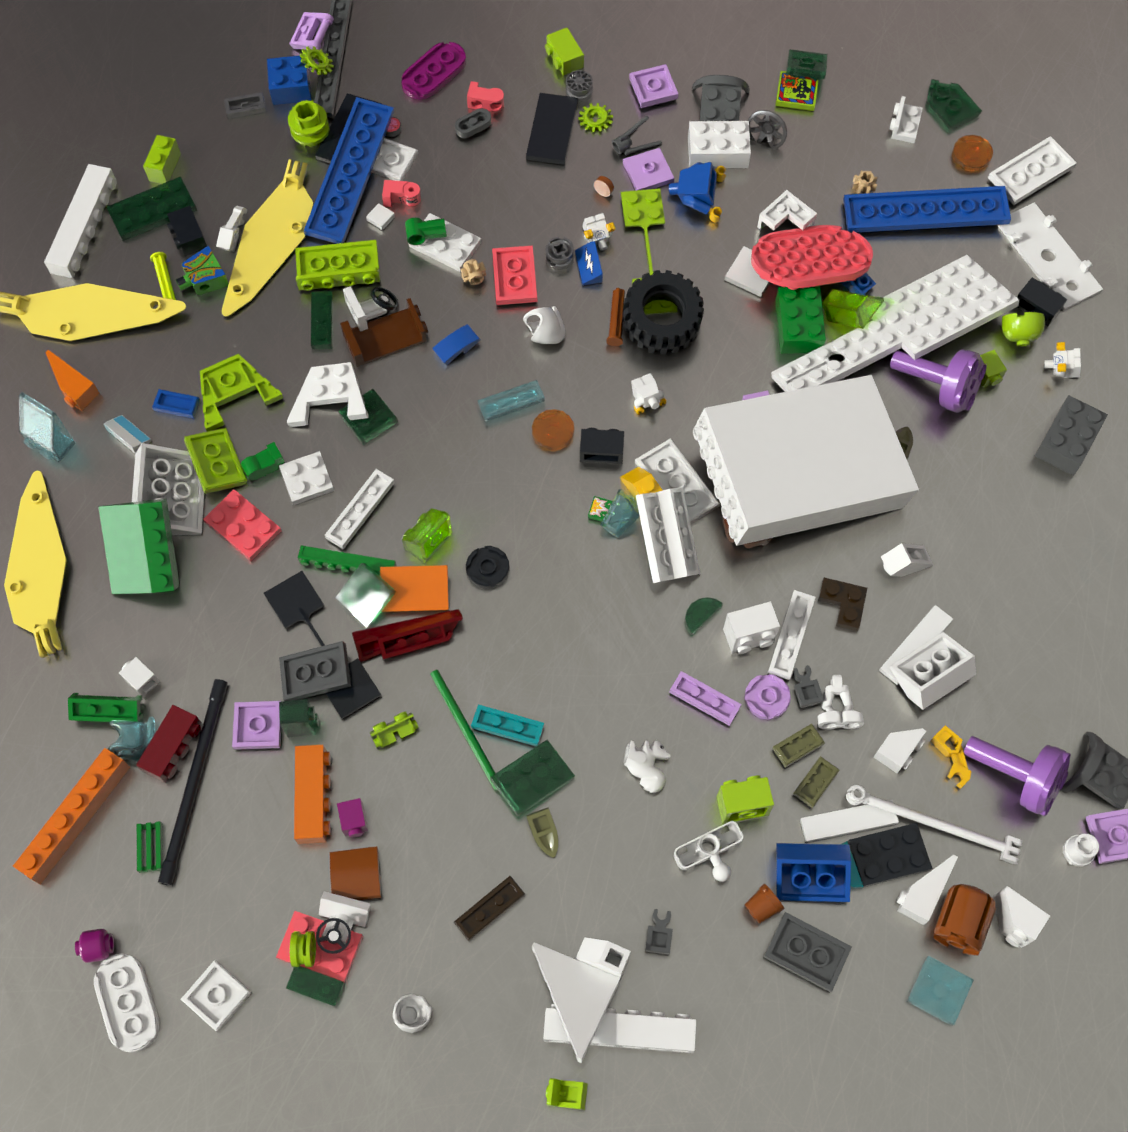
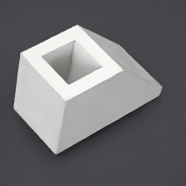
[873,728,926,773]
[575,937,631,979]

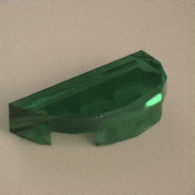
[685,597,723,635]

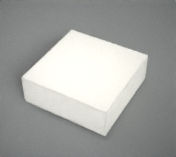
[366,203,395,231]

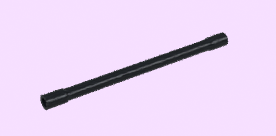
[157,679,228,886]

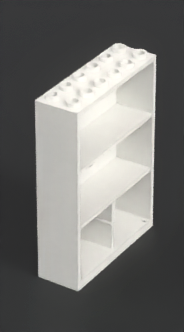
[693,375,919,546]

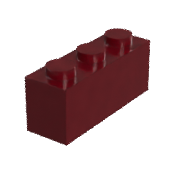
[136,705,202,783]

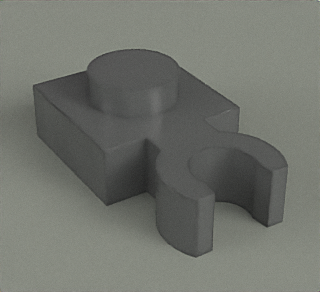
[793,665,824,708]
[645,909,673,955]

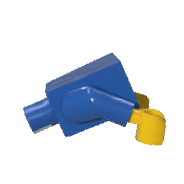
[669,162,726,223]

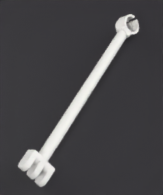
[846,785,1023,864]

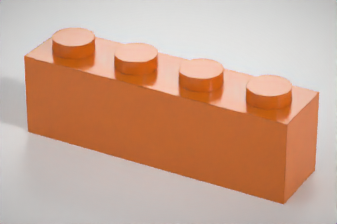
[294,745,331,844]

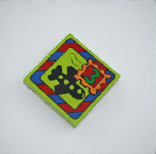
[776,71,819,111]

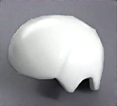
[393,994,432,1033]

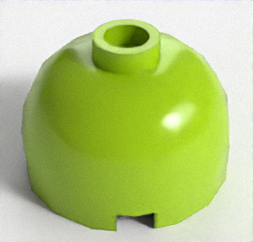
[1002,312,1045,347]

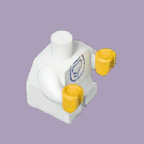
[582,213,616,251]
[1044,342,1081,378]
[631,373,667,415]

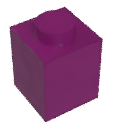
[337,798,368,838]

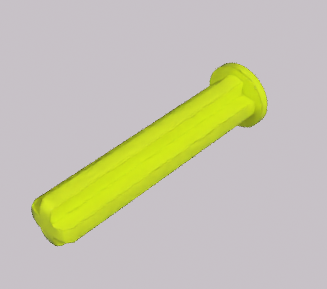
[150,252,176,300]

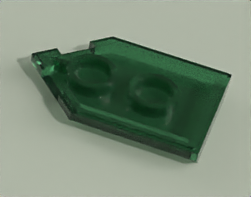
[927,79,982,130]

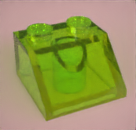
[822,289,884,329]
[402,508,452,563]

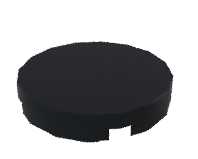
[466,546,510,589]

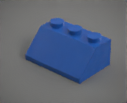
[776,843,851,902]

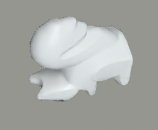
[623,740,671,793]

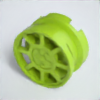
[290,931,316,967]

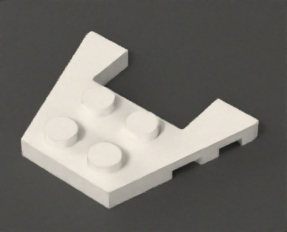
[287,362,369,427]

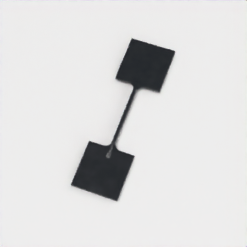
[264,571,381,719]

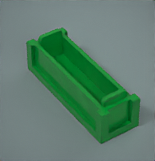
[68,693,143,723]

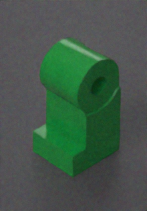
[241,442,285,481]

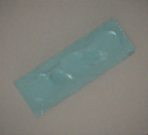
[477,380,545,422]

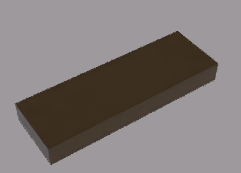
[454,876,525,942]

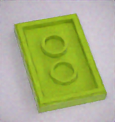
[184,428,247,494]

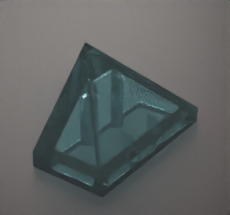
[600,489,640,538]

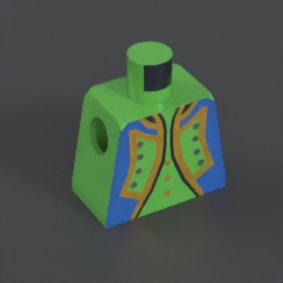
[175,246,229,295]

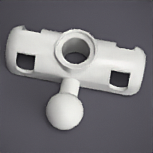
[674,821,743,882]

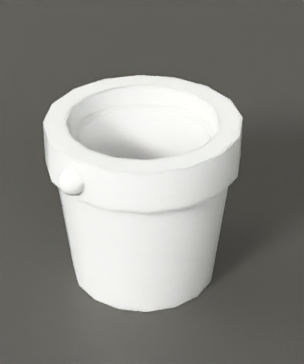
[1063,834,1099,867]

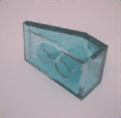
[19,392,75,462]

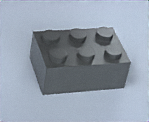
[1034,395,1108,476]

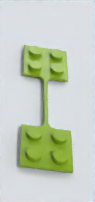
[621,189,678,315]

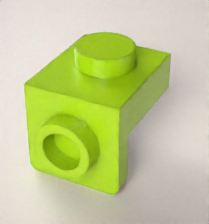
[546,1078,588,1110]

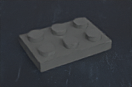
[279,641,351,702]
[764,912,852,992]

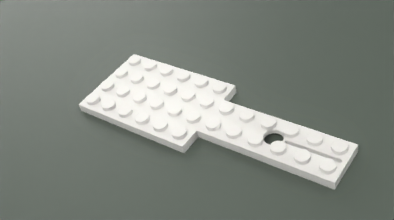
[771,255,1019,392]

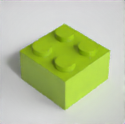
[716,775,774,824]

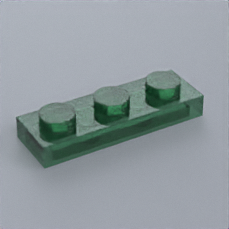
[311,291,333,349]

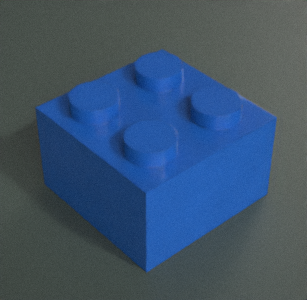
[267,55,312,105]

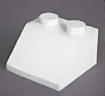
[993,886,1050,948]

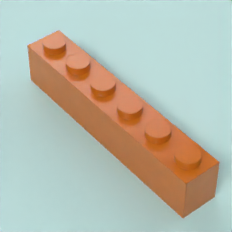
[13,748,130,885]

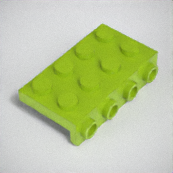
[295,240,380,291]

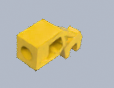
[931,725,971,789]

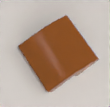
[330,846,381,900]

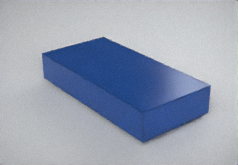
[152,389,200,419]

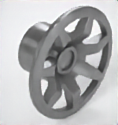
[748,110,787,149]

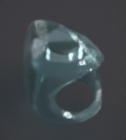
[108,717,155,762]

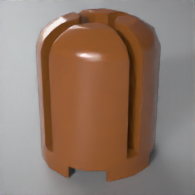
[933,884,996,956]

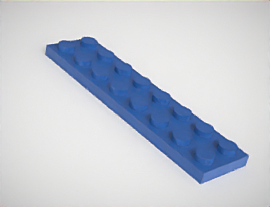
[304,97,394,244]
[843,186,1011,233]

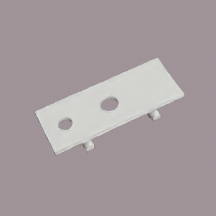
[997,202,1103,311]

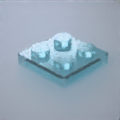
[907,956,974,1026]

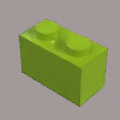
[545,27,584,76]
[143,135,181,185]

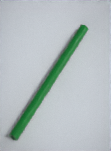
[430,670,503,791]

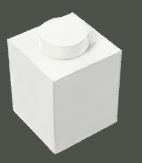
[119,657,160,697]

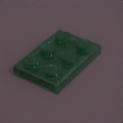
[490,739,575,817]

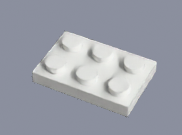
[408,213,482,272]

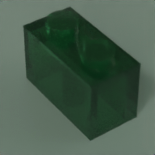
[279,699,319,737]

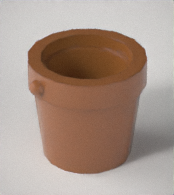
[744,883,785,924]

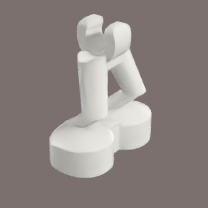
[817,675,864,730]

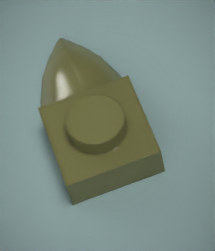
[896,427,913,459]
[526,807,558,858]

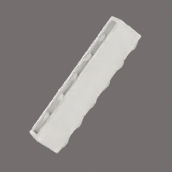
[44,164,117,278]
[543,1004,696,1053]

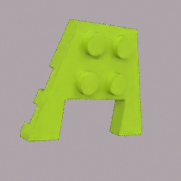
[200,354,283,432]

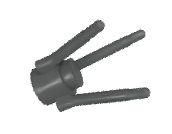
[612,116,662,156]

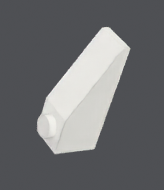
[897,855,958,925]

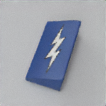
[575,241,603,286]

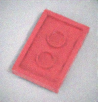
[492,246,537,305]
[203,489,282,561]
[276,911,363,983]

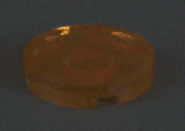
[952,135,993,171]
[532,409,574,451]

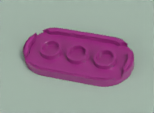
[401,42,466,100]

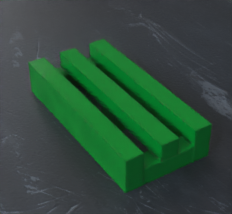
[136,821,163,873]

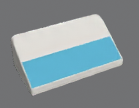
[103,415,152,454]

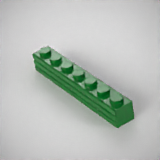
[298,545,397,577]

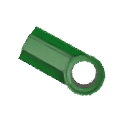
[405,218,447,245]

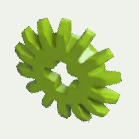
[300,46,334,75]
[578,103,613,132]

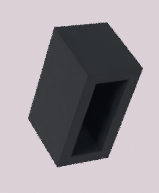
[167,206,207,256]
[1017,277,1067,327]
[580,427,624,464]

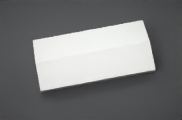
[636,487,700,583]

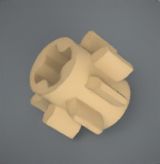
[852,170,878,194]
[460,259,487,285]

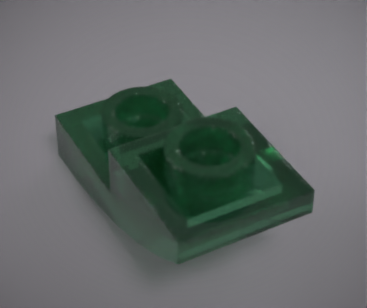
[286,966,344,1006]

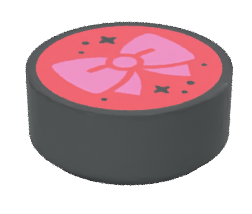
[386,117,402,137]

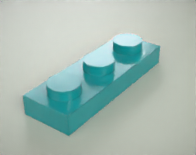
[471,704,544,747]

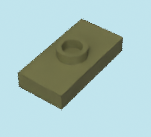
[772,723,825,768]
[793,756,840,808]

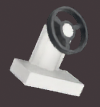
[343,286,398,331]
[316,891,370,954]

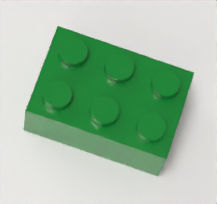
[775,286,826,354]

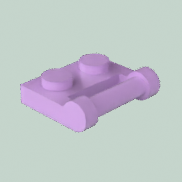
[289,12,334,50]

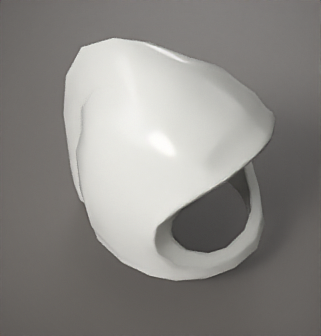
[523,306,565,344]

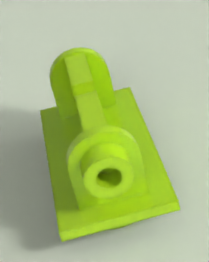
[369,711,419,748]

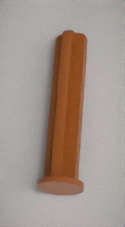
[606,288,625,346]

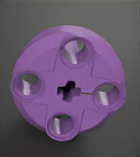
[890,350,987,413]
[964,736,1071,816]

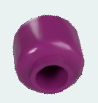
[75,929,114,963]

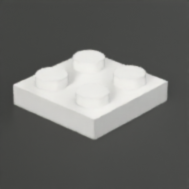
[279,451,334,505]

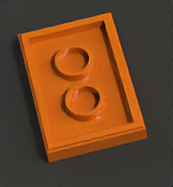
[380,565,449,612]

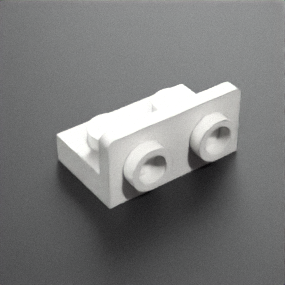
[889,96,923,143]

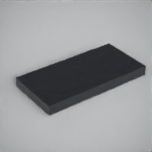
[315,93,382,163]
[526,93,578,165]

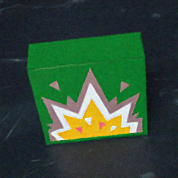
[588,496,615,524]

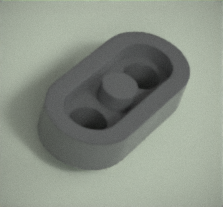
[455,108,491,138]

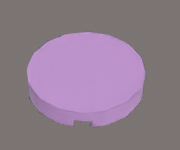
[744,674,791,720]

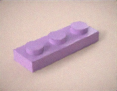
[669,671,742,726]

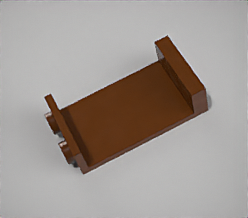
[340,298,428,367]

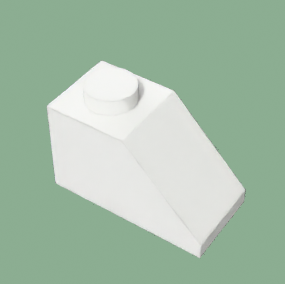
[881,543,933,577]

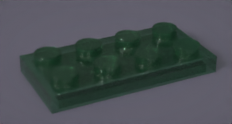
[107,176,197,241]

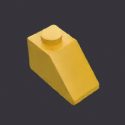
[620,466,663,502]

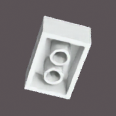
[688,121,751,169]

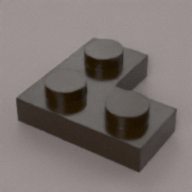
[818,577,868,631]

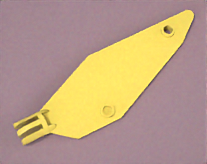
[221,159,314,317]
[0,283,186,341]
[4,471,67,658]

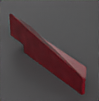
[352,609,463,662]

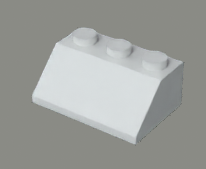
[890,632,976,710]

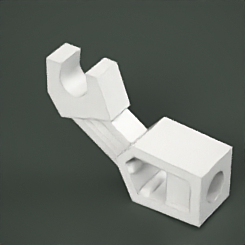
[216,206,247,252]

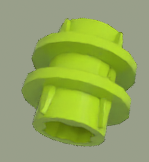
[288,100,330,147]

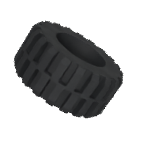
[623,270,704,354]

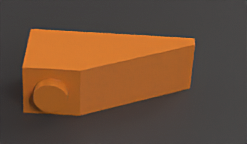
[45,350,100,411]

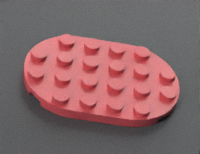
[751,225,873,290]

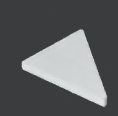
[532,942,620,1063]

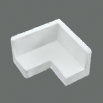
[757,190,817,230]

